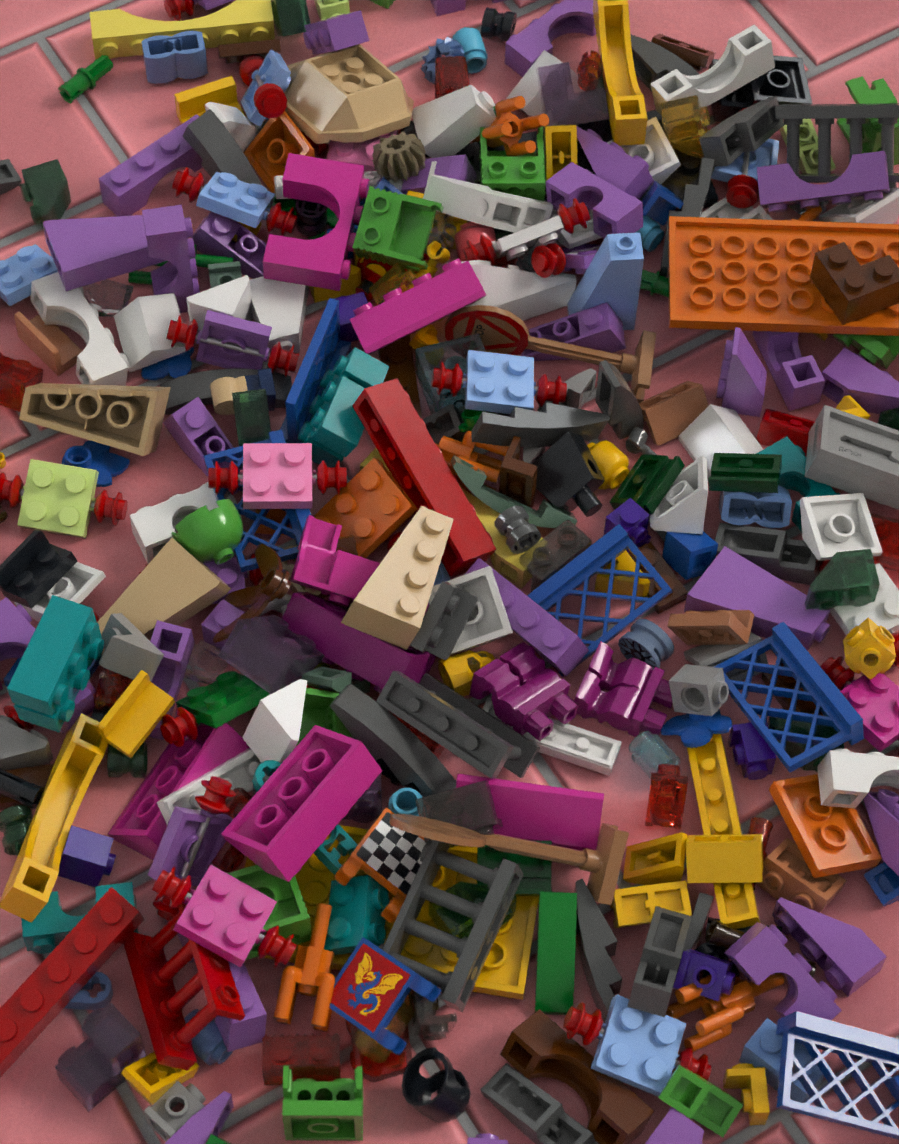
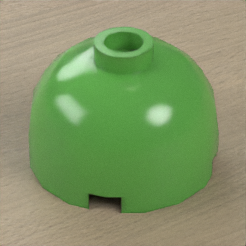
[171,499,243,565]

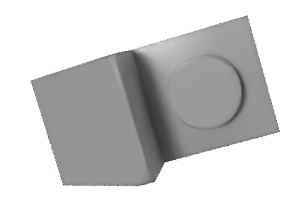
[99,613,164,681]

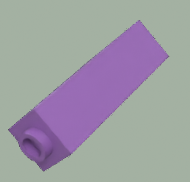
[43,215,167,291]
[684,546,831,651]

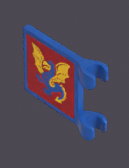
[329,937,441,1055]

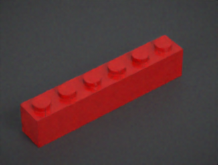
[353,378,496,577]
[0,887,145,1078]

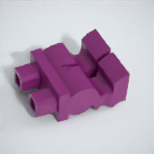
[470,641,578,741]
[574,641,673,738]

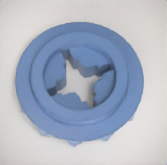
[421,37,464,85]

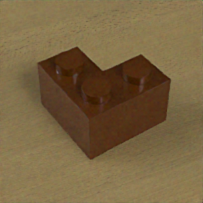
[810,242,899,325]

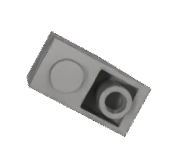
[0,715,53,770]

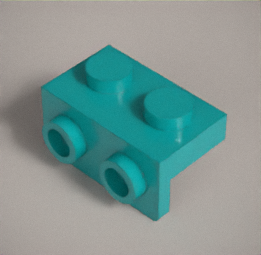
[324,875,390,955]

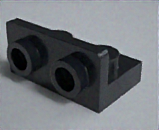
[0,529,77,609]

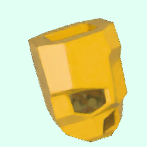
[438,650,495,697]

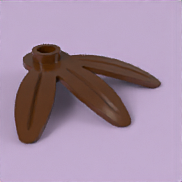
[213,543,291,643]

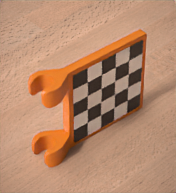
[334,807,428,924]

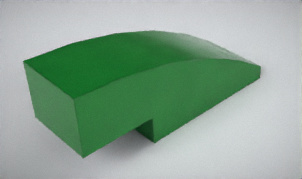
[535,891,577,1015]

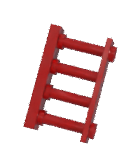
[123,890,245,1071]

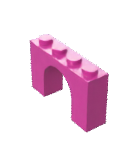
[263,153,369,291]

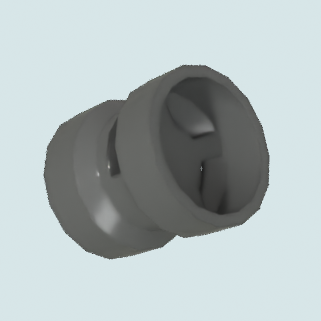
[494,505,541,554]

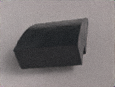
[708,55,812,122]

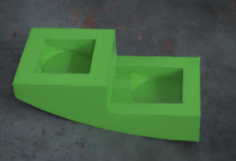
[658,1064,743,1138]

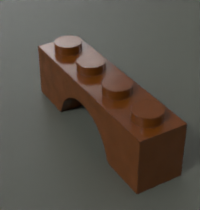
[500,1009,655,1144]

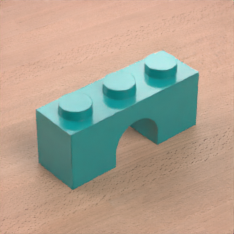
[756,436,840,532]
[21,882,139,954]

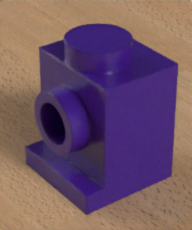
[603,498,651,553]
[728,720,776,780]
[673,949,736,1001]

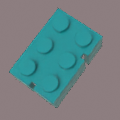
[297,347,389,467]
[7,595,104,732]

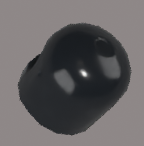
[402,1047,471,1122]

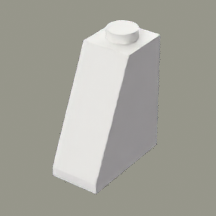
[412,85,496,158]
[250,276,309,360]

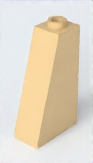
[97,538,231,655]

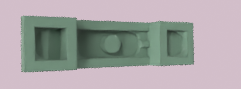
[451,455,577,528]

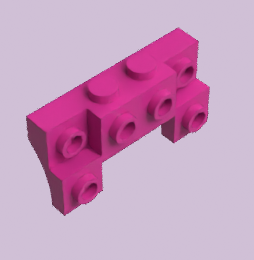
[290,515,430,616]

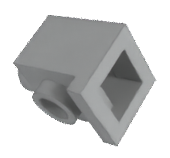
[144,1081,206,1141]

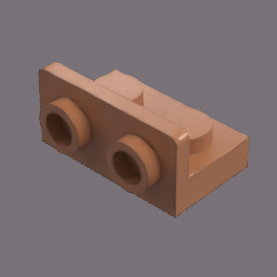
[667,610,754,645]
[755,838,847,913]

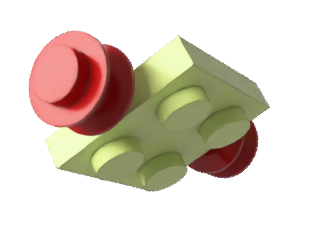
[0,459,128,538]

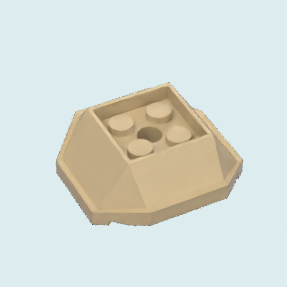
[284,44,414,144]

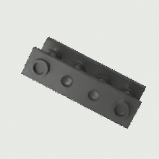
[775,103,899,188]
[376,671,540,778]
[379,840,524,1012]

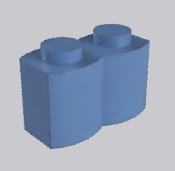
[141,31,208,84]
[719,485,792,528]

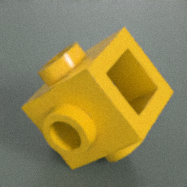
[843,617,896,680]

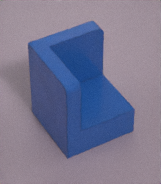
[641,181,684,226]
[662,531,718,580]

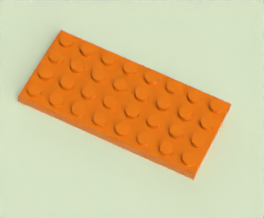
[668,216,899,336]

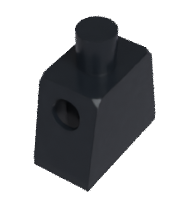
[533,432,604,517]

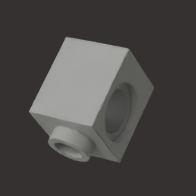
[669,664,729,716]

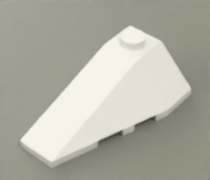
[449,260,576,321]

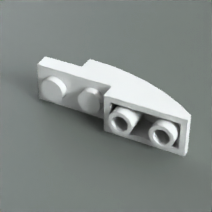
[423,174,554,233]

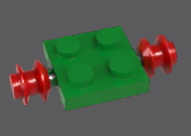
[160,659,290,747]

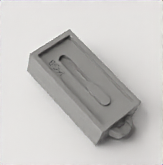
[804,405,899,510]

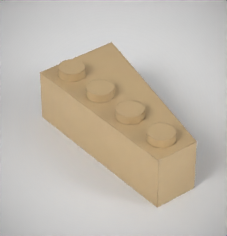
[19,383,171,456]
[341,506,454,650]

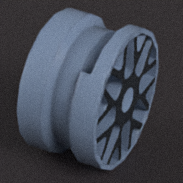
[618,619,674,669]

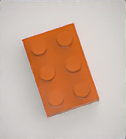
[314,457,418,558]
[769,774,882,878]

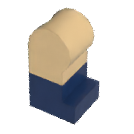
[210,368,276,415]

